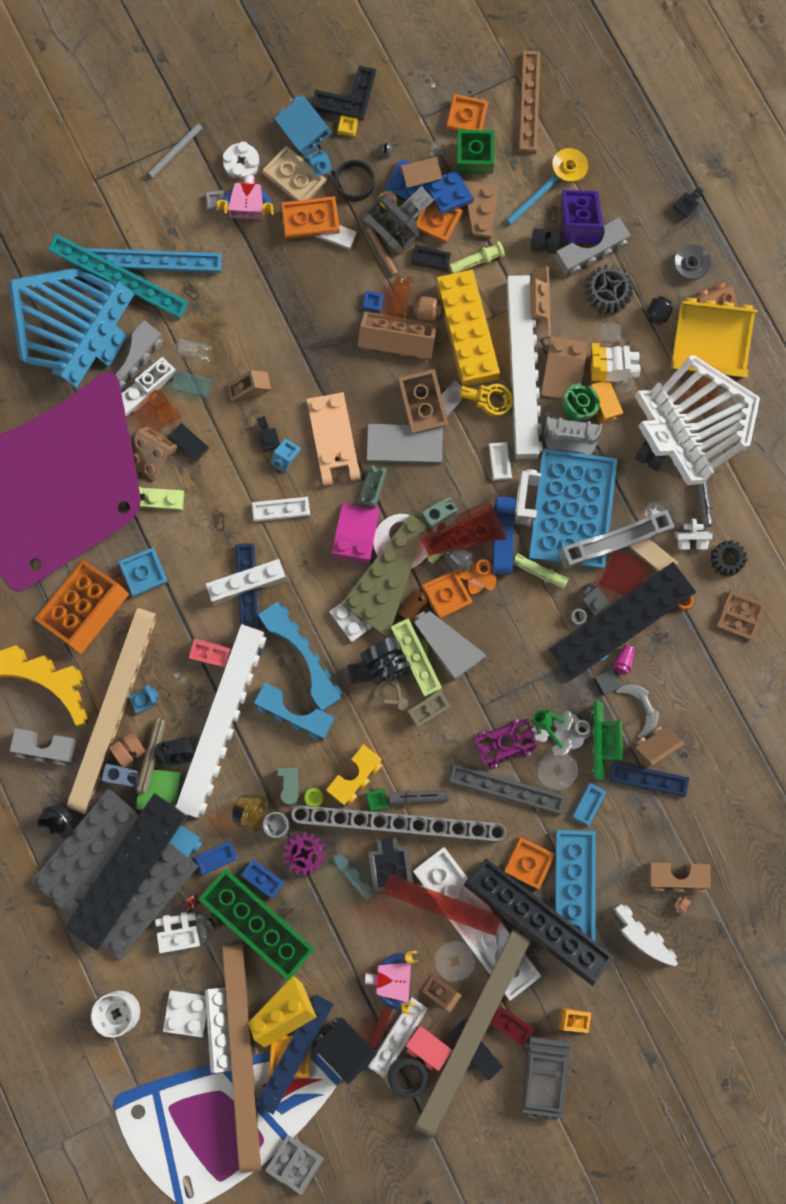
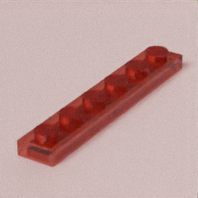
[382,873,502,936]

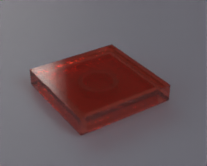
[599,551,650,596]

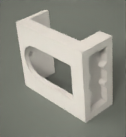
[514,469,541,527]

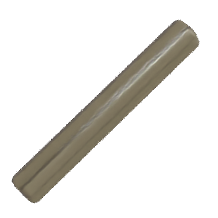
[136,718,166,794]

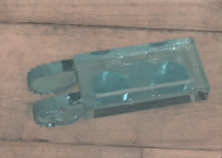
[334,853,374,901]

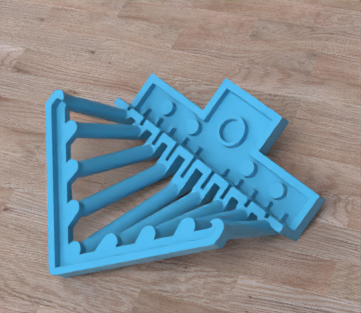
[8,267,134,388]

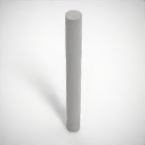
[148,123,203,178]

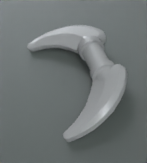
[616,685,659,738]

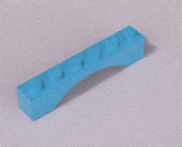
[258,602,342,712]

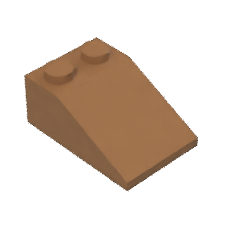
[541,336,588,400]
[397,369,448,433]

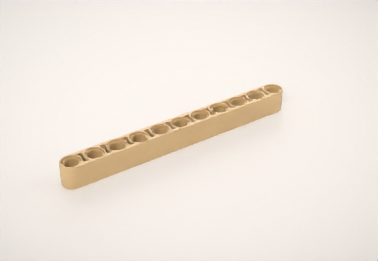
[67,608,157,815]

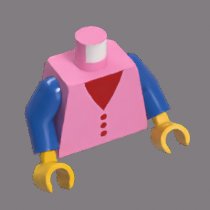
[216,175,274,220]
[365,950,418,1015]

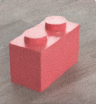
[405,1025,453,1071]

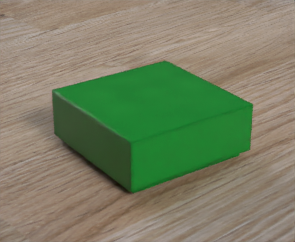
[366,788,389,812]

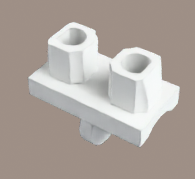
[674,519,712,549]

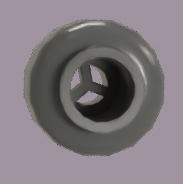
[444,545,473,573]

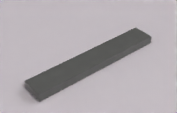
[448,763,566,815]

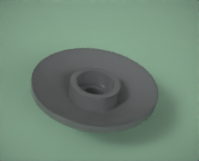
[674,244,711,280]

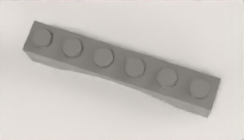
[115,320,163,391]
[558,510,674,570]

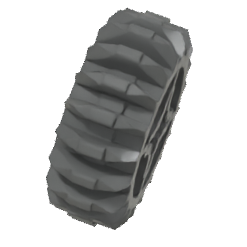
[584,264,634,315]

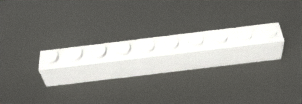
[506,275,542,459]
[176,624,266,818]

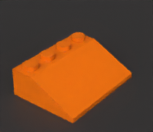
[35,559,129,654]

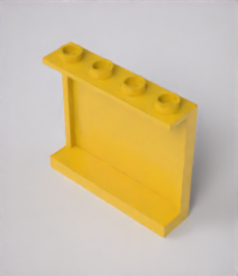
[671,298,758,378]

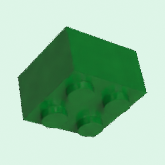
[456,129,494,174]

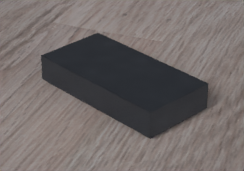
[411,245,451,272]
[169,423,209,462]

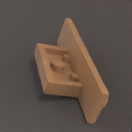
[530,266,551,341]

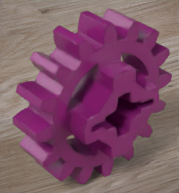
[283,832,326,876]

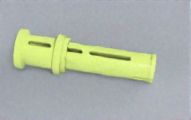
[449,241,505,274]

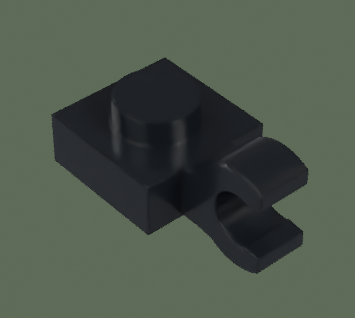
[673,186,704,219]
[257,416,281,452]

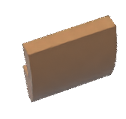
[717,590,767,640]

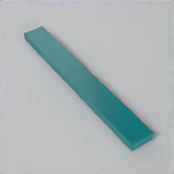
[48,234,189,319]

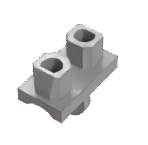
[399,186,434,219]

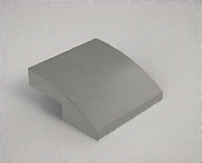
[265,1135,324,1195]

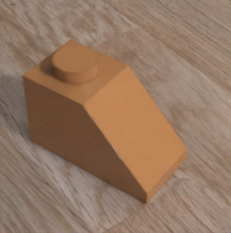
[227,370,271,402]

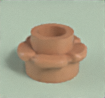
[674,896,691,915]

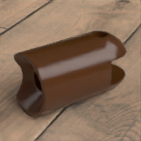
[397,591,427,621]

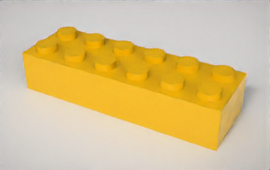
[436,269,500,387]

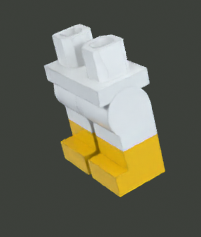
[590,343,641,383]

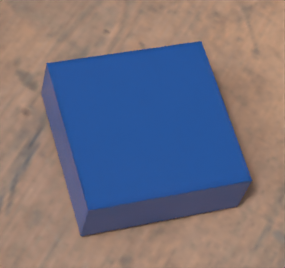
[362,291,384,313]

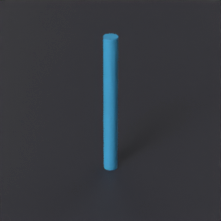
[506,174,560,225]

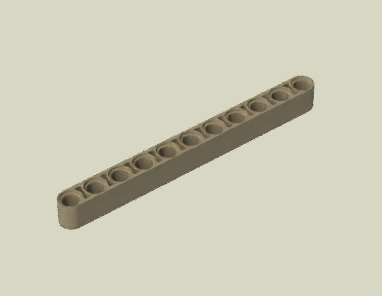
[414,928,531,1138]

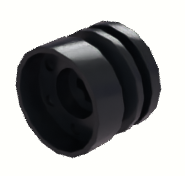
[360,636,411,685]

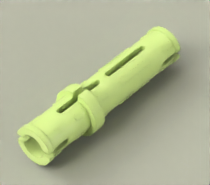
[513,553,569,590]

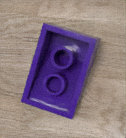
[561,190,603,244]

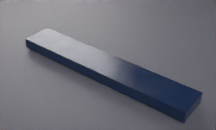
[235,543,262,657]

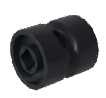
[531,228,559,254]
[634,440,667,472]

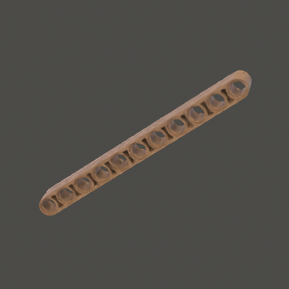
[223,943,261,1173]

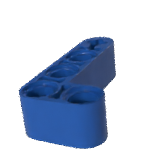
[492,497,516,575]

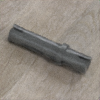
[696,480,714,528]
[389,789,448,805]

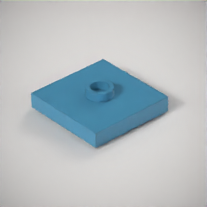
[118,547,168,597]

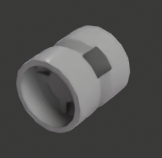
[263,812,290,839]

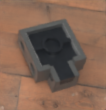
[368,838,414,892]

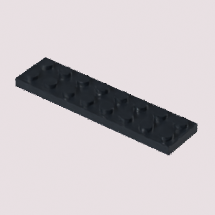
[549,561,696,681]
[64,793,188,951]
[463,858,614,986]

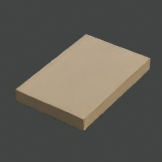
[262,145,327,201]

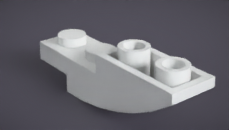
[122,357,175,416]
[613,904,678,966]

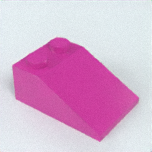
[332,503,380,564]

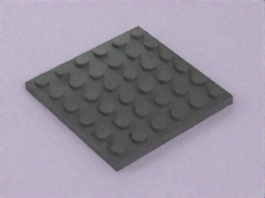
[31,789,199,959]

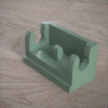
[358,465,387,508]

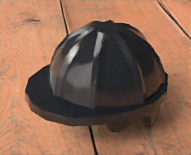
[37,805,73,838]

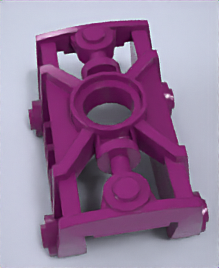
[474,718,538,769]

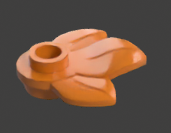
[459,559,496,595]

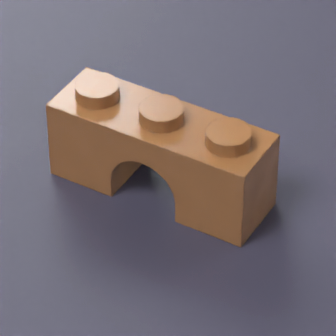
[648,862,711,892]

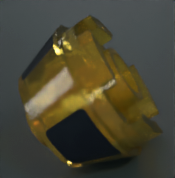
[231,795,268,832]

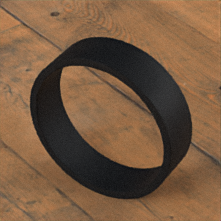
[335,160,375,202]

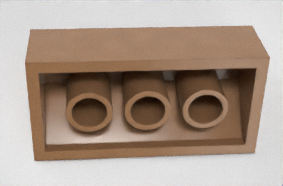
[358,311,437,359]

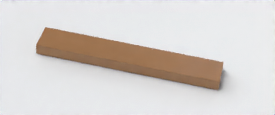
[518,51,540,154]

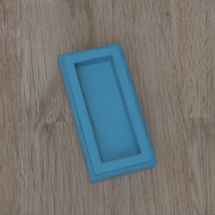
[571,782,607,827]

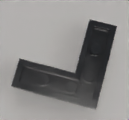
[311,65,376,121]

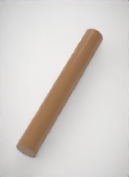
[366,227,398,277]

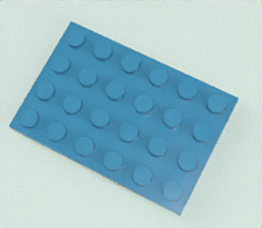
[529,448,617,569]

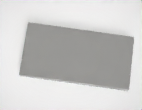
[367,424,443,464]

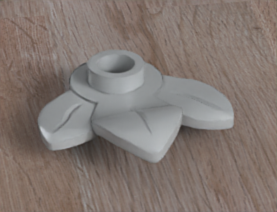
[554,714,592,750]

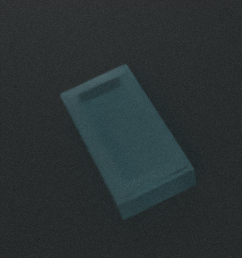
[171,371,213,399]

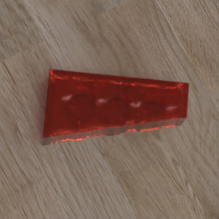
[420,500,507,556]

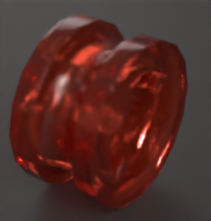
[182,894,202,912]

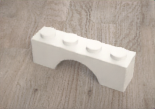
[206,559,286,606]

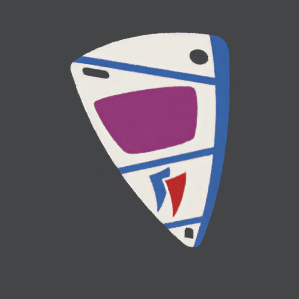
[114,1047,342,1204]

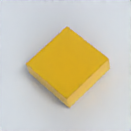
[337,115,359,138]

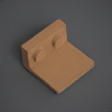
[131,426,178,481]

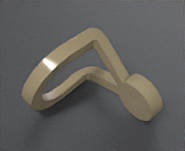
[374,681,408,711]

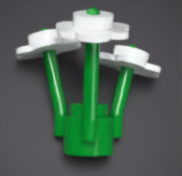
[531,709,573,756]

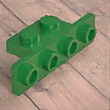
[591,701,623,780]

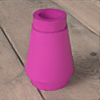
[613,645,635,675]

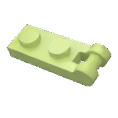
[129,487,184,511]

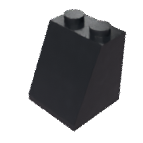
[314,1017,377,1085]

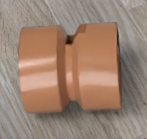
[109,731,146,767]

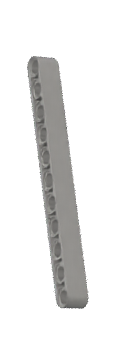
[291,806,506,842]

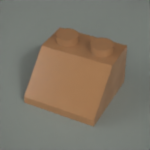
[632,726,685,768]

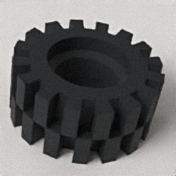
[710,540,747,576]

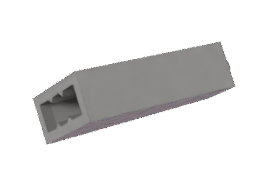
[414,611,486,681]

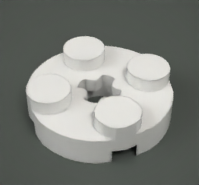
[223,142,259,180]

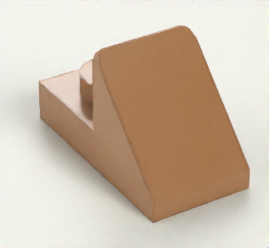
[422,975,462,1012]

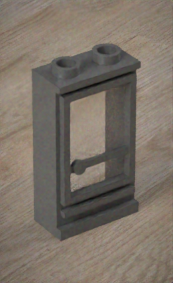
[521,1036,571,1121]

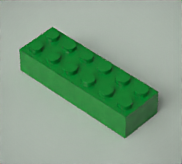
[199,869,316,980]

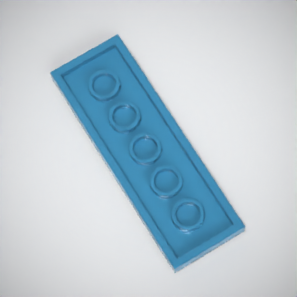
[555,830,596,941]

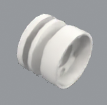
[91,990,141,1038]

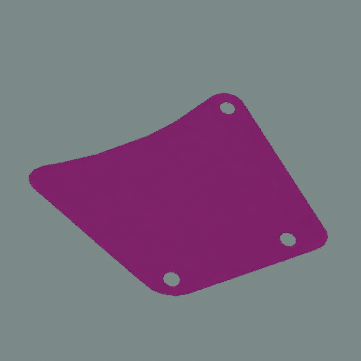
[0,372,141,591]

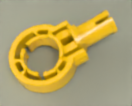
[459,384,513,417]

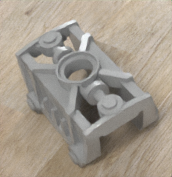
[543,417,602,455]

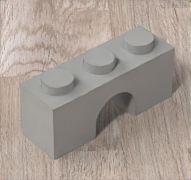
[10,728,76,766]

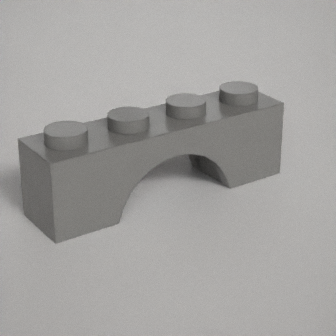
[555,217,631,276]

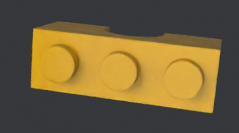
[326,744,382,806]

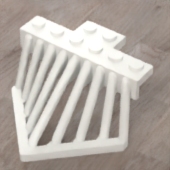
[634,355,760,485]

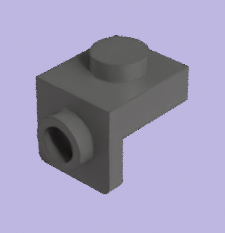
[575,583,609,616]

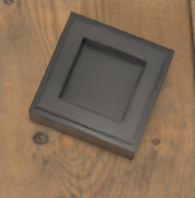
[595,669,621,695]

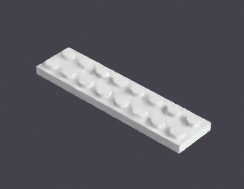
[413,847,541,1001]

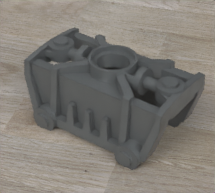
[362,194,420,254]

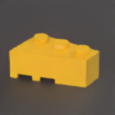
[248,976,316,1048]

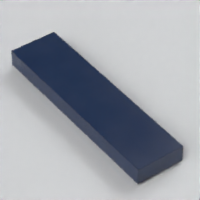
[609,762,689,797]

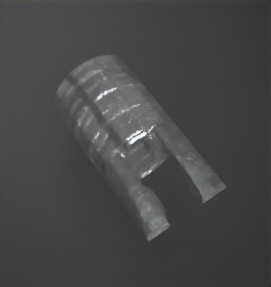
[176,338,212,362]

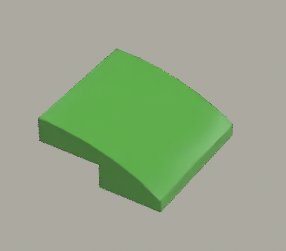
[136,770,181,811]

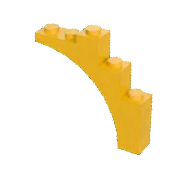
[0,645,88,728]

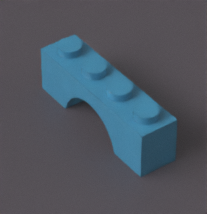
[254,683,335,741]

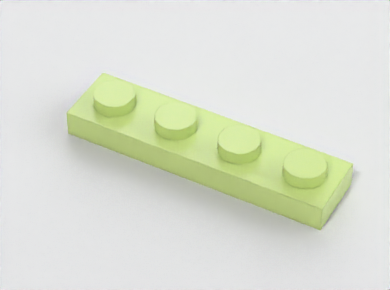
[391,618,442,696]

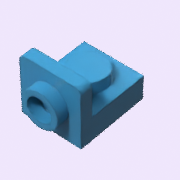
[305,149,332,176]
[271,438,301,473]
[128,685,159,714]

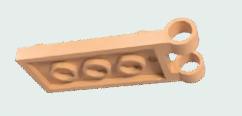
[307,392,361,486]

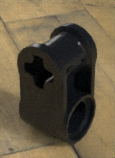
[155,737,194,767]

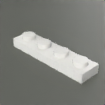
[205,988,232,1073]

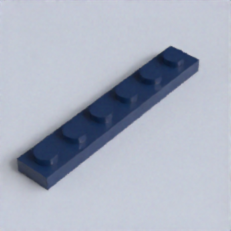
[256,994,334,1115]

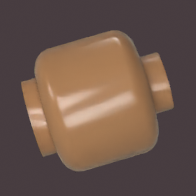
[414,296,442,322]

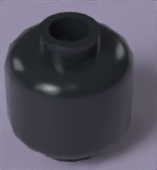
[646,296,674,325]

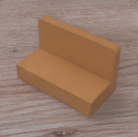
[400,157,442,188]

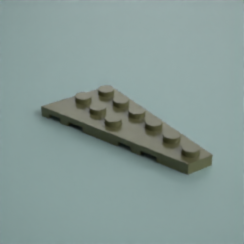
[342,514,426,638]

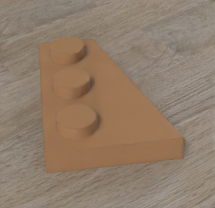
[463,180,499,239]

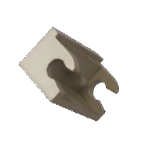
[405,690,451,727]

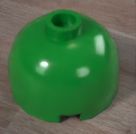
[561,383,600,422]

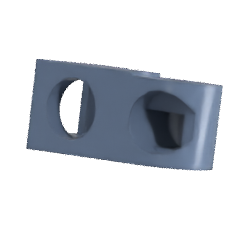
[102,764,140,788]

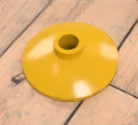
[552,148,588,182]

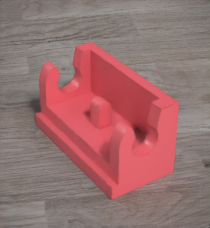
[189,639,233,668]

